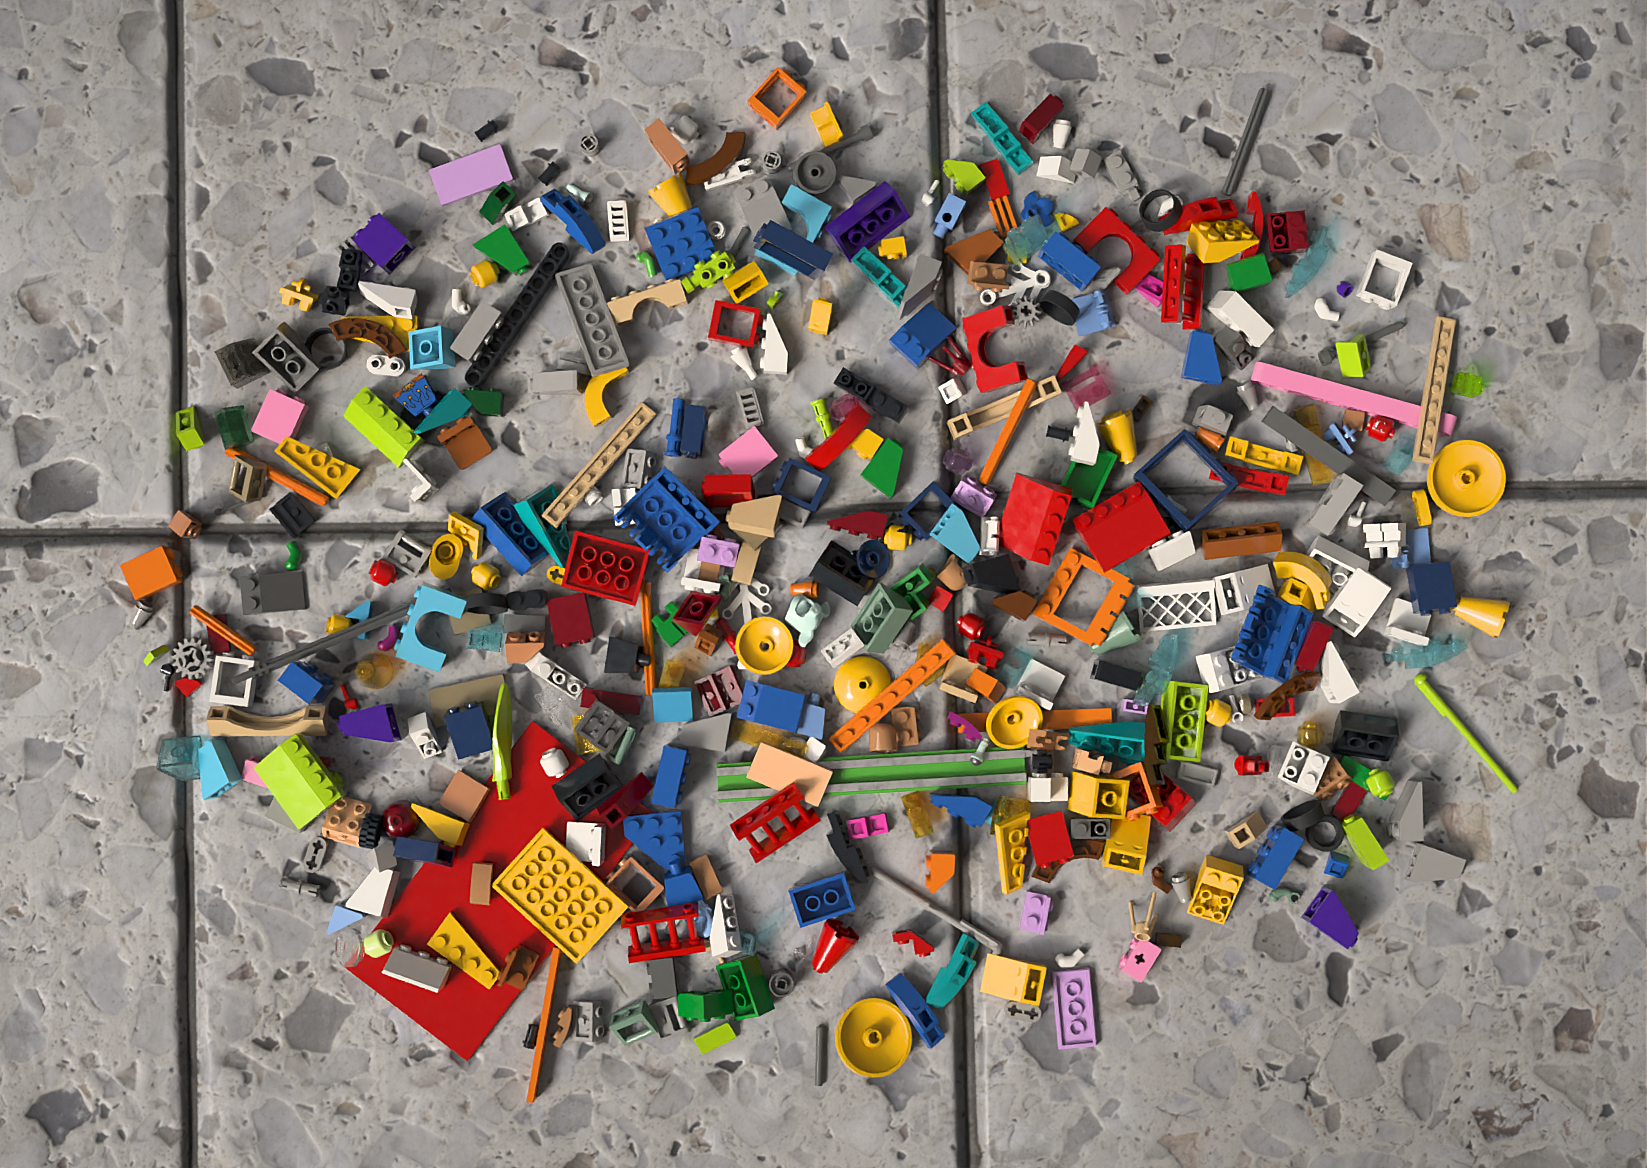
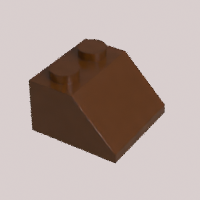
[989,590,1037,622]

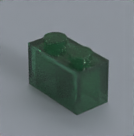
[214,405,254,450]

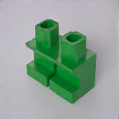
[651,601,688,647]

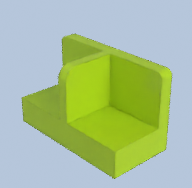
[1336,334,1371,377]

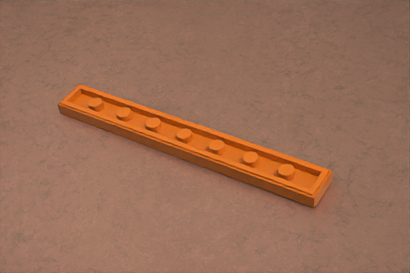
[828,638,956,753]
[957,708,1112,733]
[526,945,562,1103]

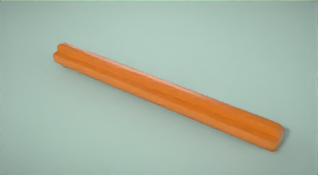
[979,378,1037,485]
[225,445,329,506]
[640,581,657,695]

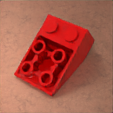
[1128,772,1196,832]

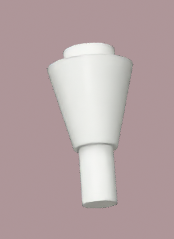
[730,346,758,380]

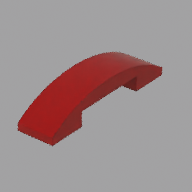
[1240,191,1263,260]
[805,403,872,471]
[1209,462,1289,495]

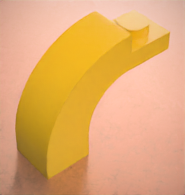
[584,367,629,428]
[1273,552,1332,609]

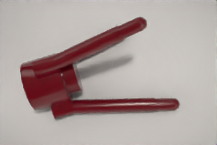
[928,336,971,376]

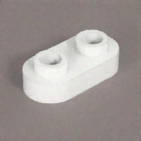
[367,355,406,377]

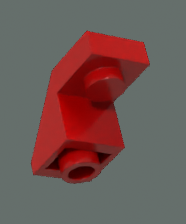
[892,929,934,957]

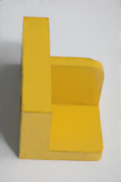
[810,101,843,147]

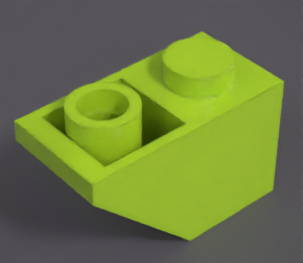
[943,159,986,196]

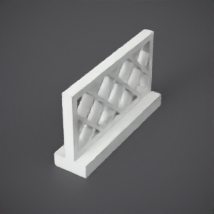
[1135,578,1216,632]

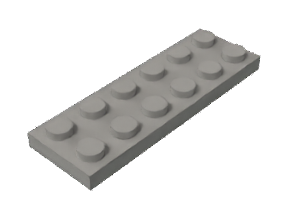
[555,263,629,378]

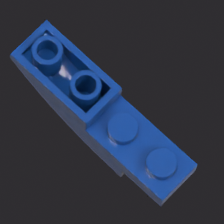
[540,188,606,254]
[885,973,945,1049]

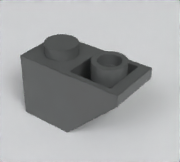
[1213,326,1255,371]
[1071,818,1110,839]

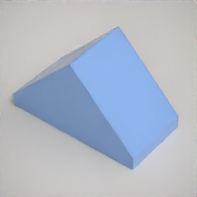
[327,903,367,935]

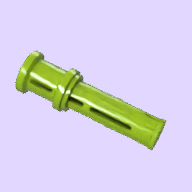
[810,398,834,440]

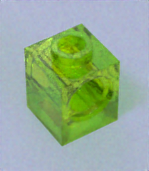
[1450,372,1484,398]

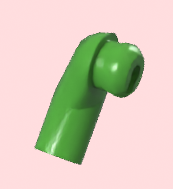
[636,251,658,277]

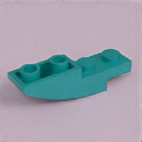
[925,934,980,1010]

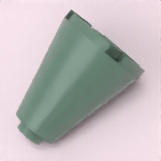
[1087,608,1143,655]

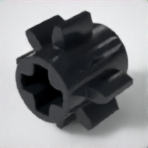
[1032,750,1053,773]

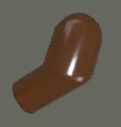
[1151,866,1172,894]

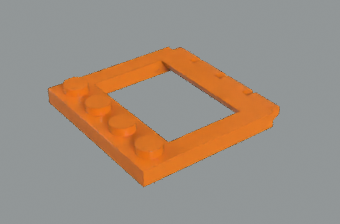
[1033,548,1135,647]

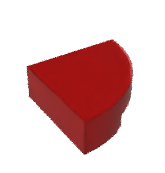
[174,678,203,697]

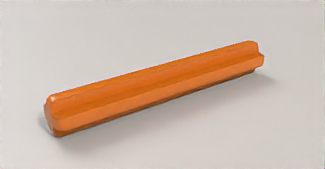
[190,605,257,655]

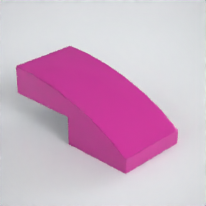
[846,813,890,840]

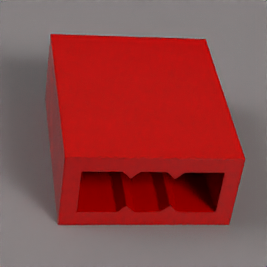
[1026,811,1074,869]

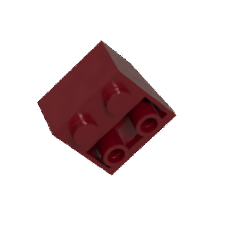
[1266,210,1309,254]

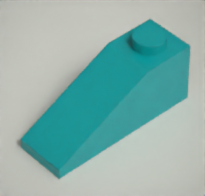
[413,388,472,434]

